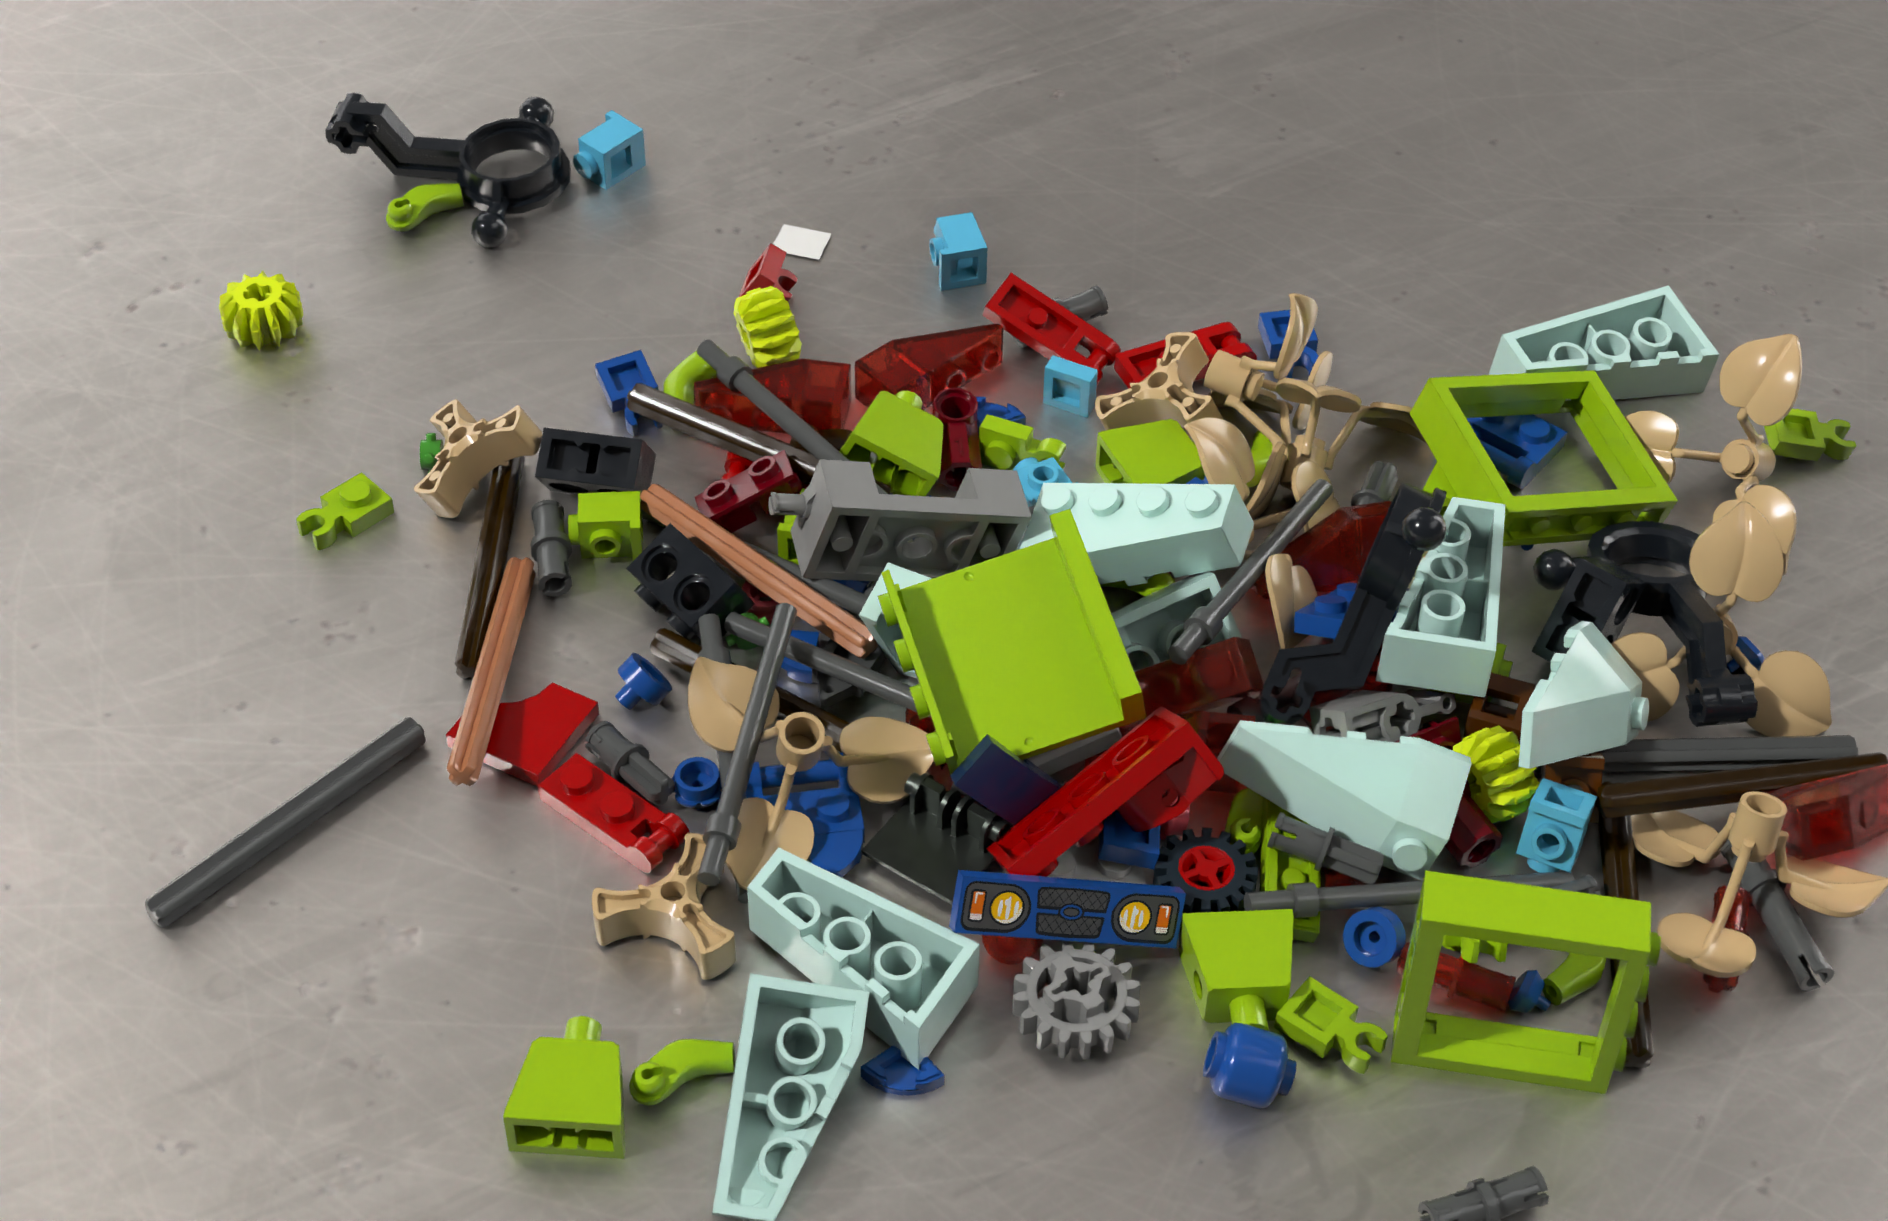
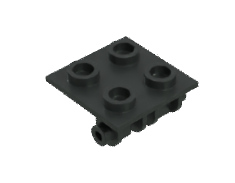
[861,773,1012,905]

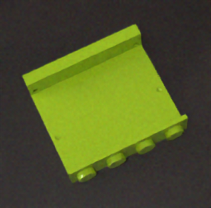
[877,509,1146,774]

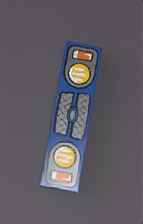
[949,870,1186,949]

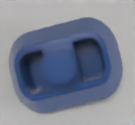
[1727,636,1765,673]
[1507,970,1551,1013]

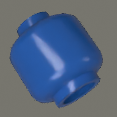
[1203,1023,1297,1109]

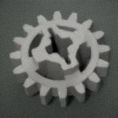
[1012,941,1140,1060]

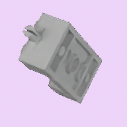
[768,459,1035,581]

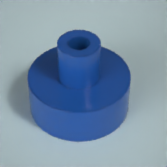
[615,653,672,710]
[1343,907,1406,968]

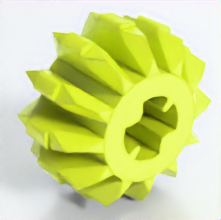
[219,271,304,351]
[733,286,802,371]
[1453,725,1540,823]

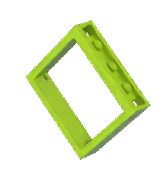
[1409,370,1678,547]
[1390,870,1661,1094]

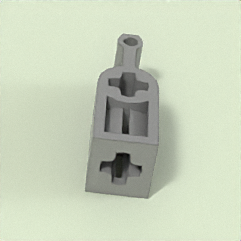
[1309,689,1456,742]

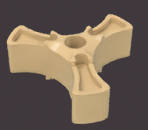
[1095,332,1224,430]
[413,399,542,518]
[592,833,736,980]

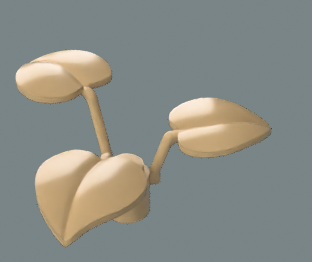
[1204,293,1333,520]
[1625,334,1802,575]
[1208,378,1427,490]
[1183,418,1344,649]
[1611,501,1832,737]
[687,657,934,890]
[1631,791,1888,978]

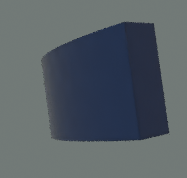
[950,734,1062,825]

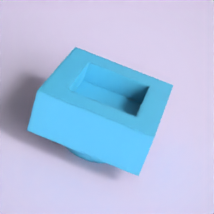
[1043,355,1098,418]

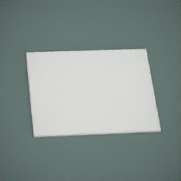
[773,224,832,260]

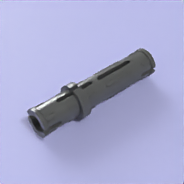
[1720,839,1834,991]

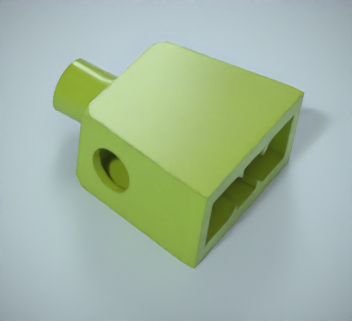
[840,391,943,496]
[1095,419,1205,484]
[1178,909,1294,1031]
[503,1016,625,1159]

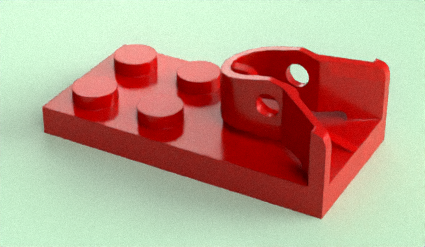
[986,706,1224,877]

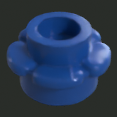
[671,757,722,808]

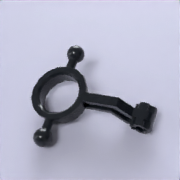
[325,93,571,248]
[1257,482,1447,725]
[1533,521,1758,727]

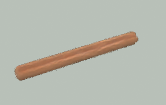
[640,484,878,659]
[447,557,536,786]

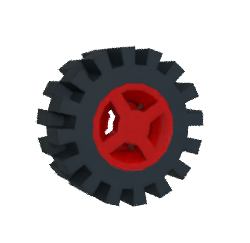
[1153,827,1258,927]

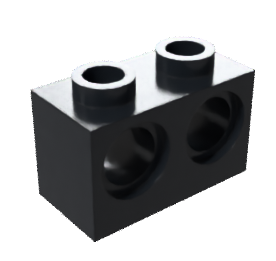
[535,428,656,500]
[626,523,755,640]
[1531,557,1647,662]

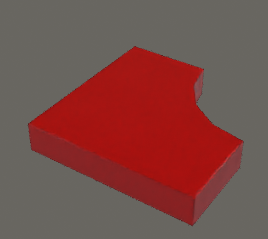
[446,682,599,787]

